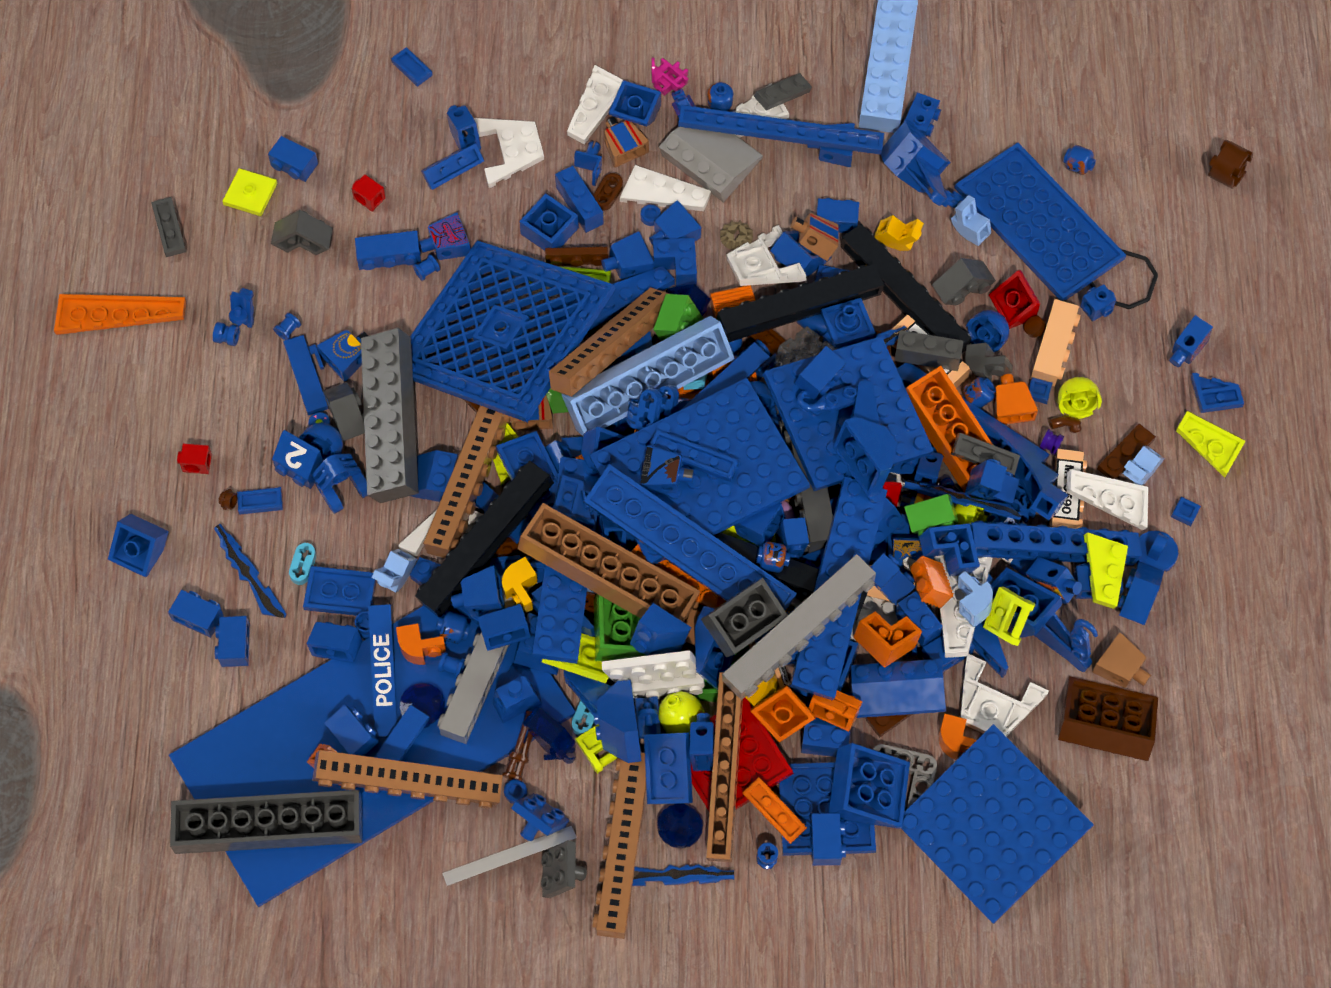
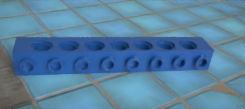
[970,521,1142,566]

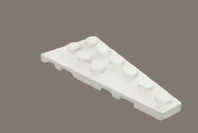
[934,537,993,658]

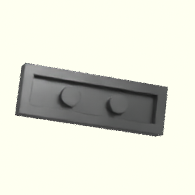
[754,73,812,111]
[151,197,186,257]
[951,433,1020,476]

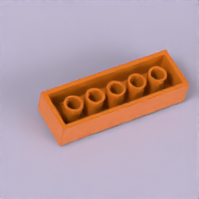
[905,366,993,498]

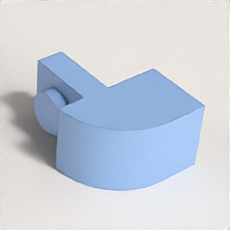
[951,195,991,246]
[1123,446,1165,485]
[372,549,417,593]
[958,571,993,627]

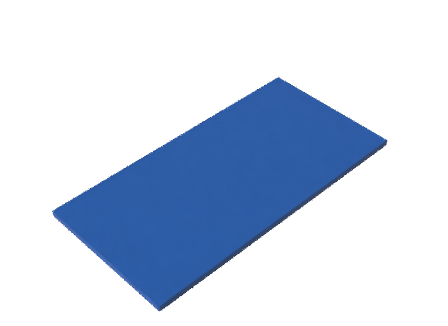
[169,605,575,908]

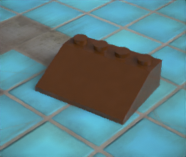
[1058,676,1158,761]

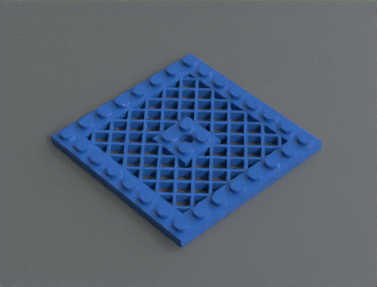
[410,240,616,423]

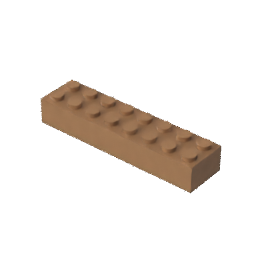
[518,503,700,622]

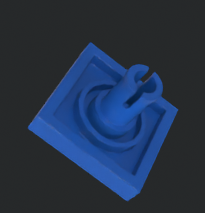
[821,298,876,349]
[511,793,570,841]

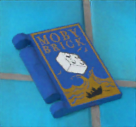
[892,538,935,578]

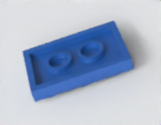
[303,566,377,616]
[644,733,693,804]

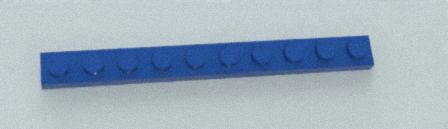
[678,105,884,155]

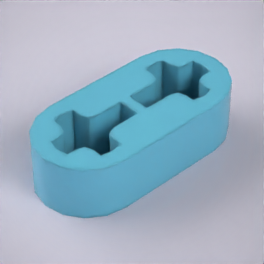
[289,543,316,585]
[572,700,595,736]

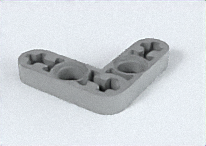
[873,744,937,810]

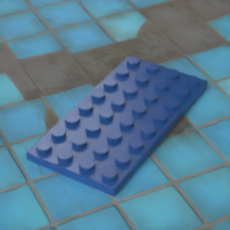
[955,143,1126,301]

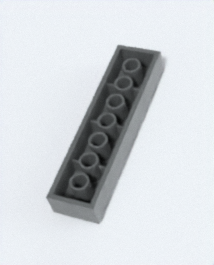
[361,328,419,503]
[775,404,833,554]
[170,790,362,854]

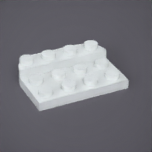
[602,650,705,702]

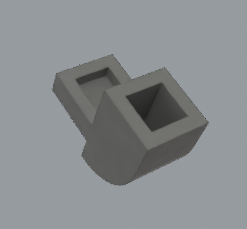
[965,343,1013,381]

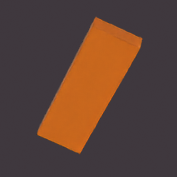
[742,777,807,844]

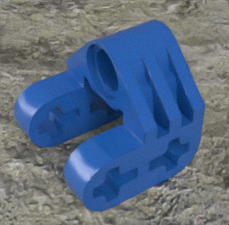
[626,385,679,430]
[312,454,368,514]

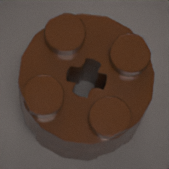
[1208,140,1253,189]

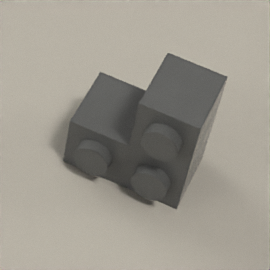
[271,210,333,255]
[932,258,996,306]
[323,382,365,441]

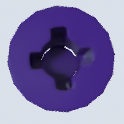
[1040,429,1064,455]

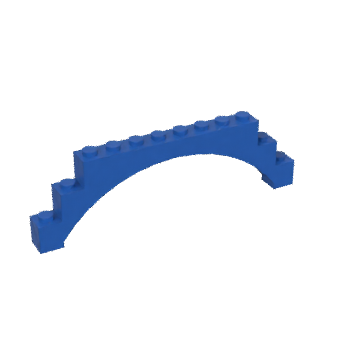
[896,363,1068,520]

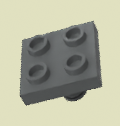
[541,840,587,898]

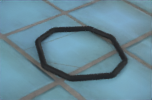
[1090,249,1158,309]

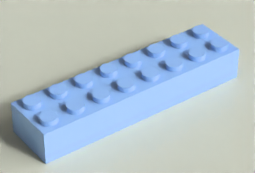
[859,0,918,133]
[561,316,735,436]

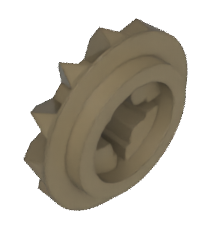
[720,220,753,250]

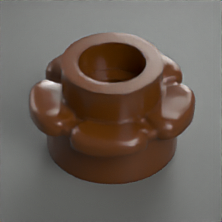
[219,489,238,510]

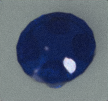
[400,683,445,728]
[657,803,704,849]

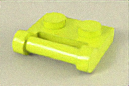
[983,587,1035,646]
[575,724,617,774]

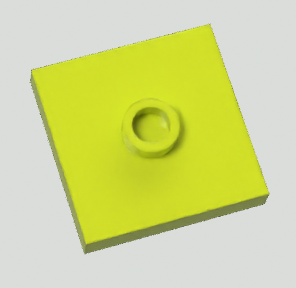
[222,168,278,216]

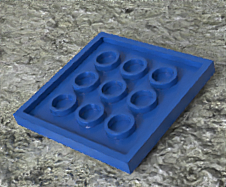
[779,762,876,856]

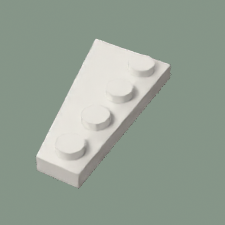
[620,165,711,211]
[1066,469,1148,530]

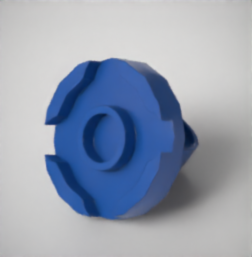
[1136,531,1179,572]

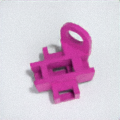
[652,58,688,96]

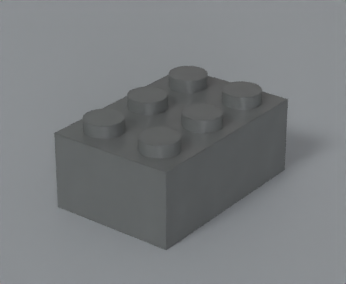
[701,578,788,657]

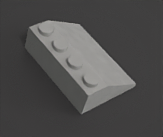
[659,127,763,203]

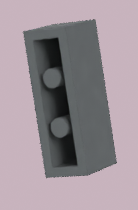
[895,330,964,371]

